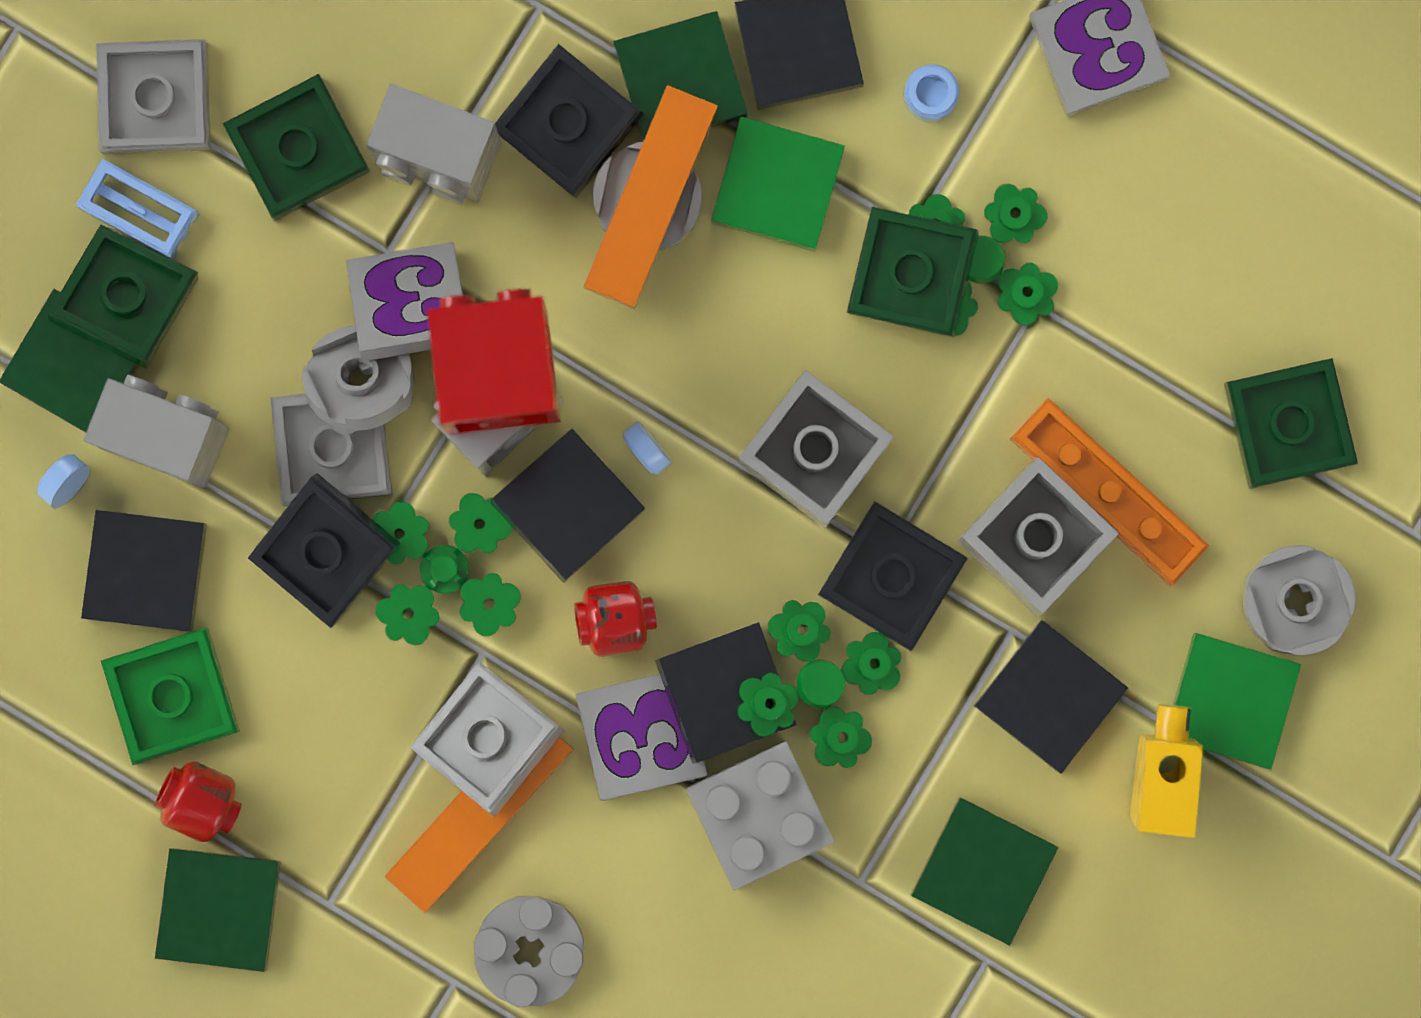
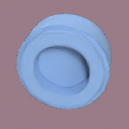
[904,64,959,121]
[622,421,672,475]
[37,454,90,509]

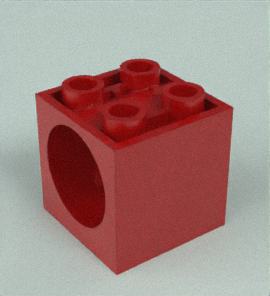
[427,288,561,435]

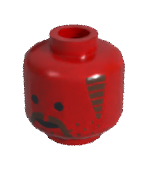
[574,581,657,657]
[155,761,242,842]

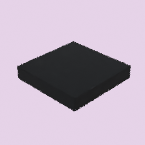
[734,0,864,110]
[495,44,644,198]
[490,428,646,583]
[248,473,401,628]
[818,501,968,652]
[81,510,207,632]
[973,620,1129,774]
[655,622,796,764]

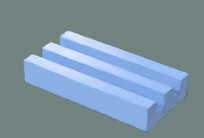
[76,158,200,259]

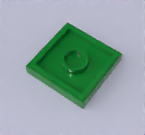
[711,116,845,252]
[101,627,240,765]
[1173,633,1301,770]

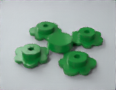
[909,184,1058,336]
[373,493,521,646]
[738,600,901,768]

